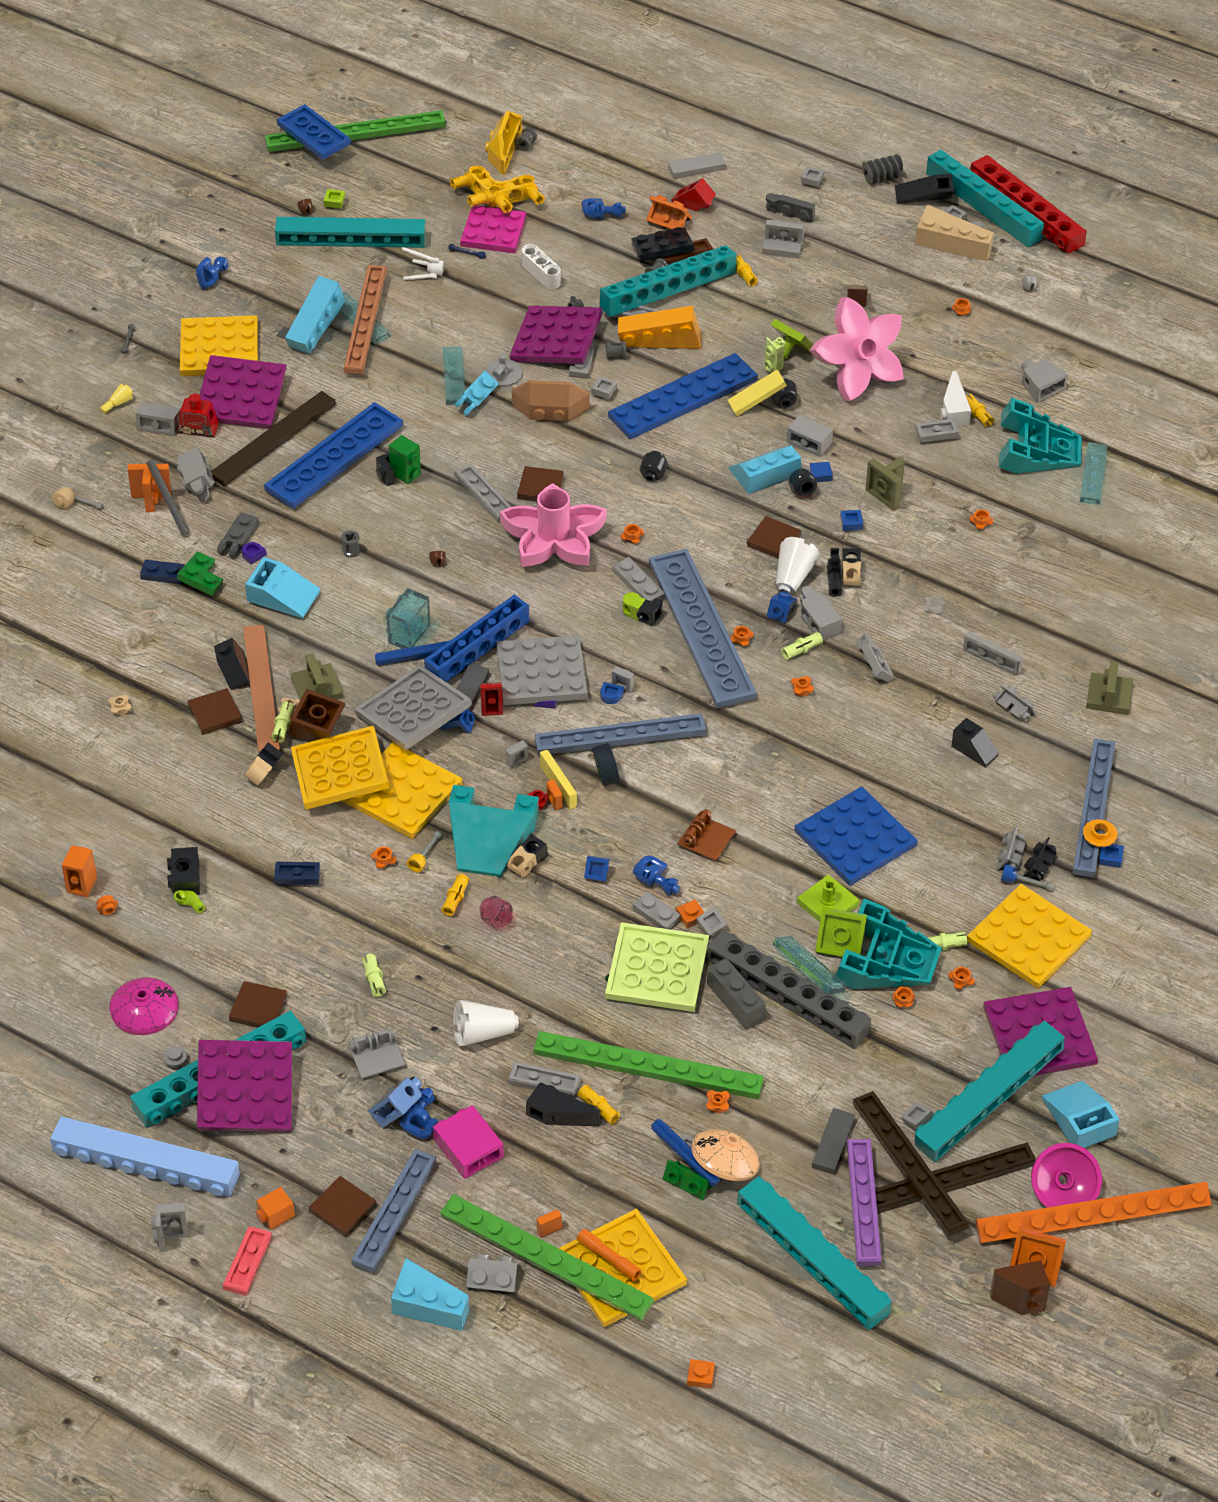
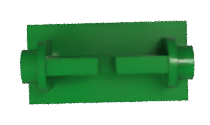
[662,1159,712,1200]

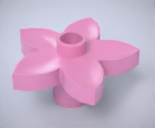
[809,297,904,401]
[500,483,607,567]

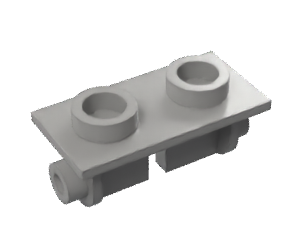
[993,683,1036,721]
[997,826,1026,870]

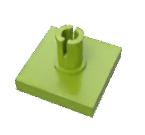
[771,318,814,359]
[797,874,860,922]
[815,907,867,957]

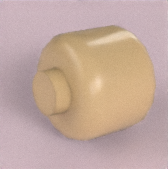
[52,487,75,509]

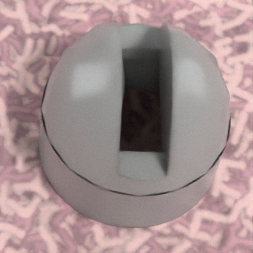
[1022,276,1038,291]

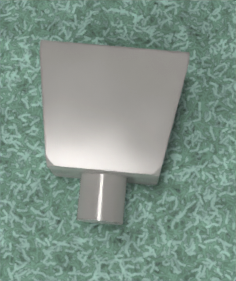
[1021,360,1068,403]

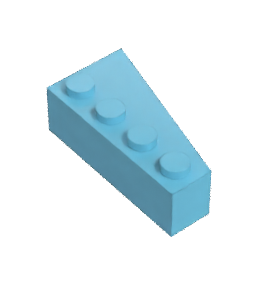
[285,276,346,354]

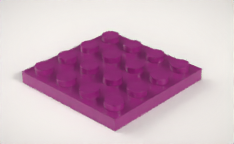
[509,305,603,364]
[199,355,287,429]
[983,987,1098,1076]
[197,1040,292,1132]

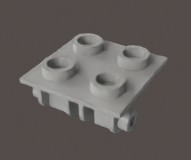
[347,1027,406,1079]

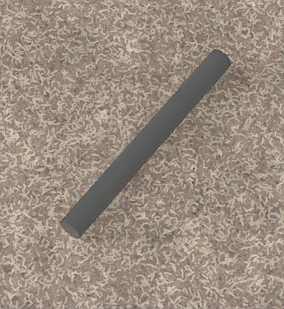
[146,460,189,535]

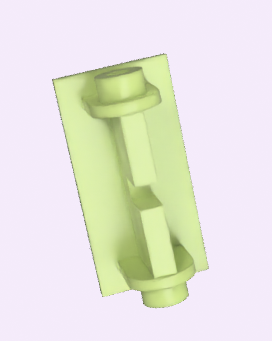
[764,337,785,373]

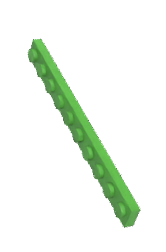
[265,110,446,152]
[534,1031,764,1100]
[440,1194,654,1321]

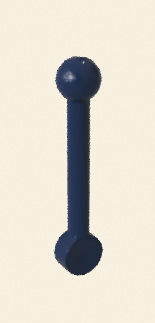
[448,244,486,259]

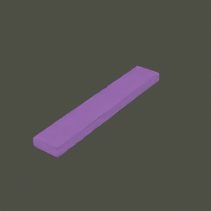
[847,1139,881,1266]

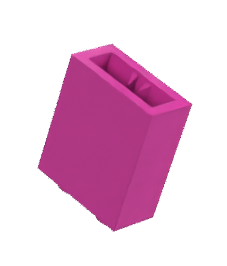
[433,1105,504,1179]

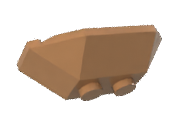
[512,380,590,422]

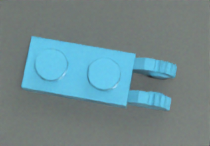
[454,371,499,416]

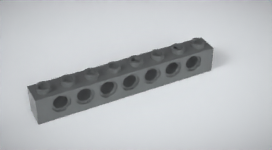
[707,930,871,1050]

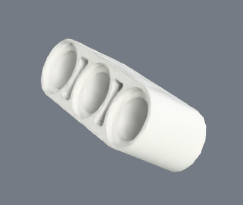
[522,244,561,290]

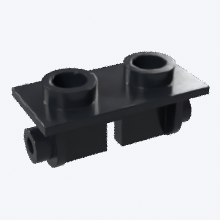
[1023,837,1057,881]

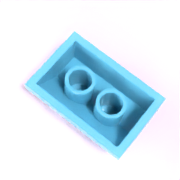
[729,445,801,494]

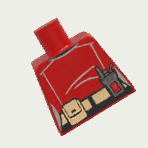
[178,393,219,438]

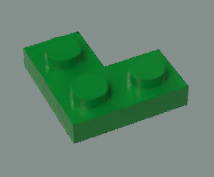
[177,551,223,596]

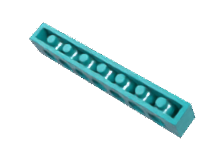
[599,245,737,317]
[130,1010,306,1128]

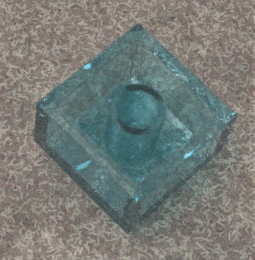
[385,588,430,649]

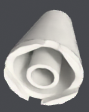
[775,537,820,595]
[453,1000,519,1046]

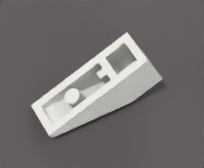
[940,371,971,426]

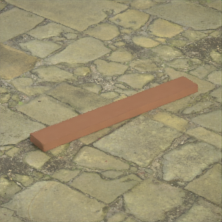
[343,265,387,375]
[243,625,280,752]

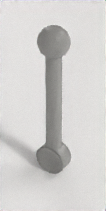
[75,496,103,510]

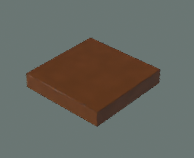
[517,466,564,501]
[747,516,801,559]
[187,688,242,735]
[229,981,287,1027]
[309,1176,377,1237]

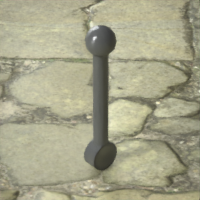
[120,324,135,354]

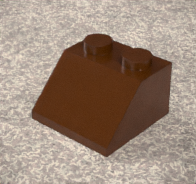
[289,689,346,742]
[990,1260,1050,1315]

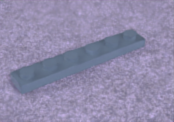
[351,1149,436,1273]

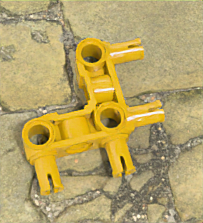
[450,166,545,213]

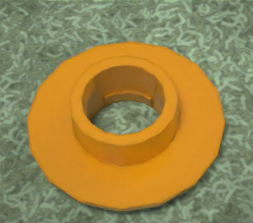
[1083,819,1118,847]

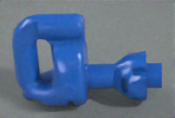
[581,198,626,219]
[196,256,228,289]
[633,856,680,895]
[399,1088,438,1139]

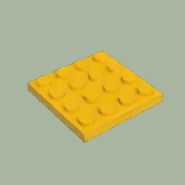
[180,315,258,376]
[291,726,390,810]
[342,742,463,839]
[967,884,1093,989]
[559,1209,687,1327]

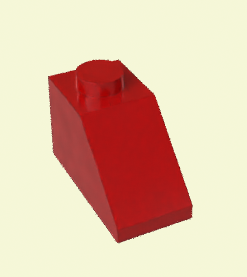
[671,178,716,211]
[480,682,503,716]

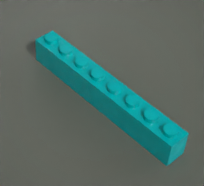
[926,149,1044,248]
[275,217,426,248]
[915,1020,1065,1163]
[737,1176,892,1330]

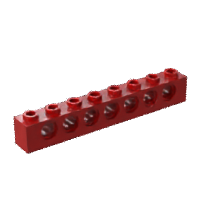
[970,155,1087,254]

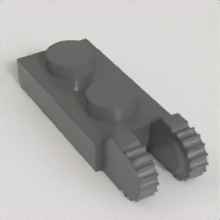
[766,193,815,222]
[217,512,259,558]

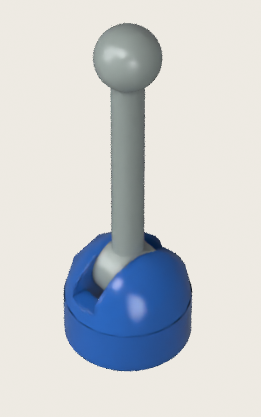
[1000,864,1054,891]

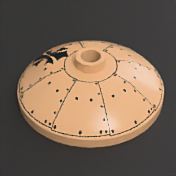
[691,1129,760,1181]

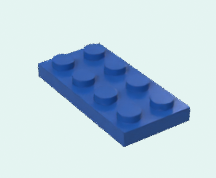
[277,104,351,160]

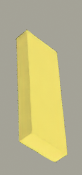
[728,369,787,416]
[540,750,577,810]

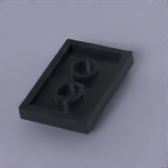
[631,227,694,262]

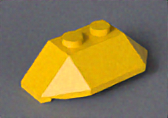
[485,111,522,175]

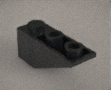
[895,174,954,203]
[526,1082,601,1127]

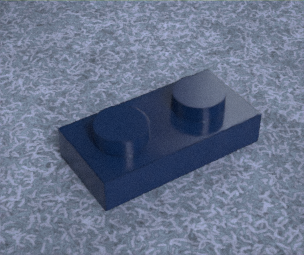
[140,559,185,584]
[274,862,320,885]

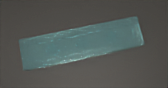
[339,292,391,345]
[443,346,465,405]
[1080,442,1108,505]
[773,936,847,994]

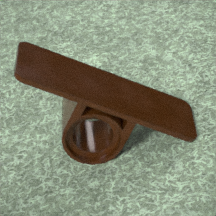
[847,285,868,307]

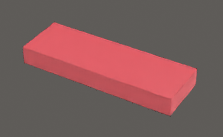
[223,1226,272,1296]

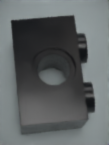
[167,847,200,895]

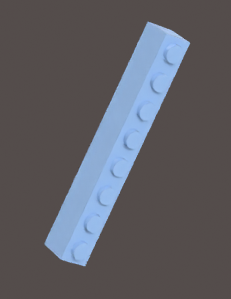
[50,1116,240,1197]

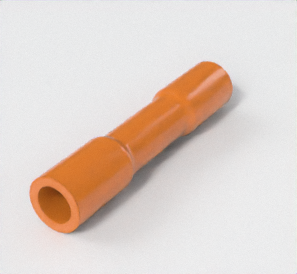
[577,1228,641,1281]

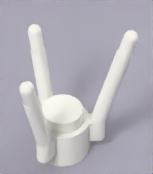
[402,247,444,280]

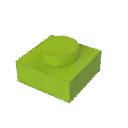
[323,189,346,209]

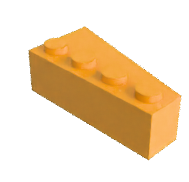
[618,306,701,349]

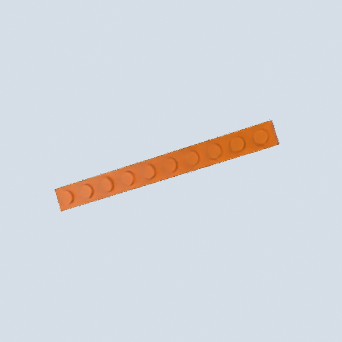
[975,1181,1212,1244]

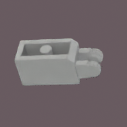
[177,446,214,502]
[800,586,843,640]

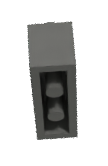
[707,958,766,1030]

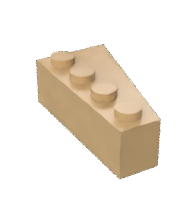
[915,204,994,261]

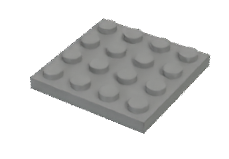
[497,635,588,705]
[355,665,472,750]

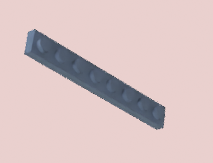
[534,713,706,756]
[1072,738,1115,878]

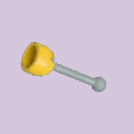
[406,831,442,873]

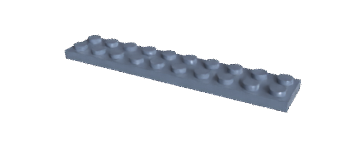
[649,549,757,708]

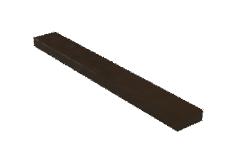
[211,391,336,486]
[853,1091,969,1237]
[875,1142,1036,1214]

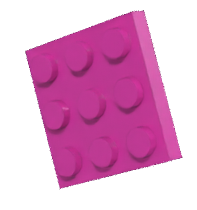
[460,205,526,254]

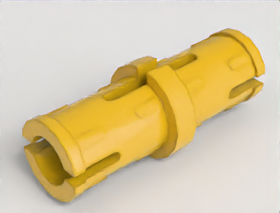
[736,254,758,286]
[966,394,995,428]
[441,874,470,916]
[578,1084,620,1125]

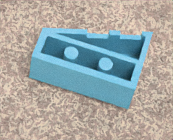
[391,1258,469,1331]

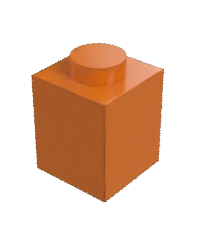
[255,1187,295,1230]

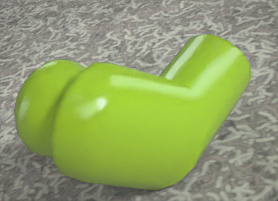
[173,890,205,914]

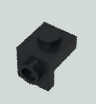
[376,453,394,486]

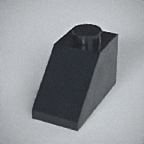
[214,638,250,690]
[951,718,998,768]

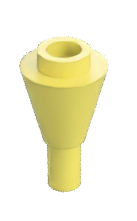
[100,384,133,414]

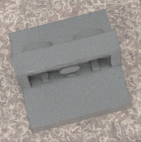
[762,220,805,259]

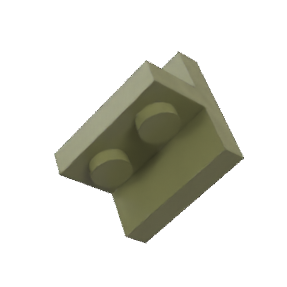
[865,457,905,511]
[291,653,343,700]
[1086,661,1133,715]

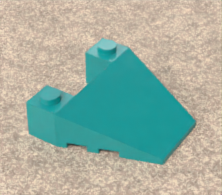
[999,397,1082,474]
[449,785,539,877]
[833,898,942,989]

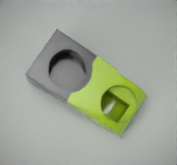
[623,592,663,627]

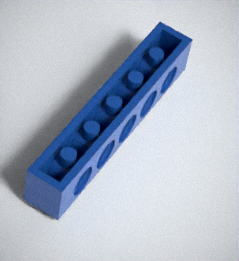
[424,594,529,682]

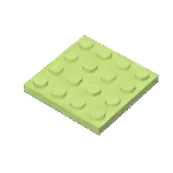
[605,922,709,1012]

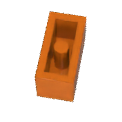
[62,845,97,897]

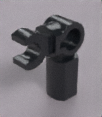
[827,548,842,597]

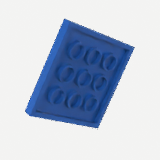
[794,786,918,886]

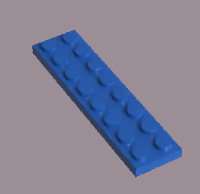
[608,353,758,439]
[264,402,403,509]

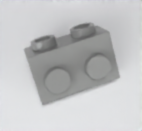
[151,1202,189,1251]
[466,1254,519,1292]

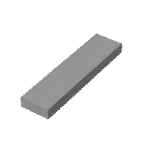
[454,464,511,523]

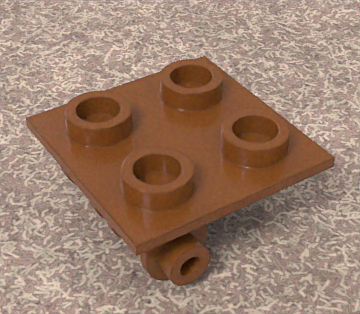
[677,809,736,861]

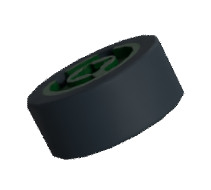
[592,743,620,786]

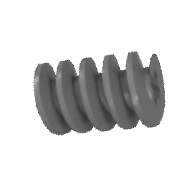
[862,154,903,184]

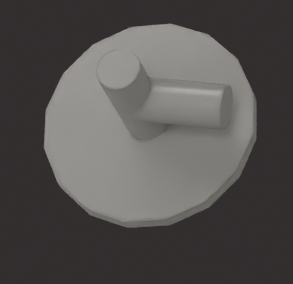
[484,353,523,387]

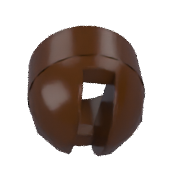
[297,199,313,214]
[429,551,446,566]

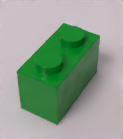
[388,435,421,484]

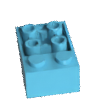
[245,557,321,619]
[1041,1081,1120,1148]

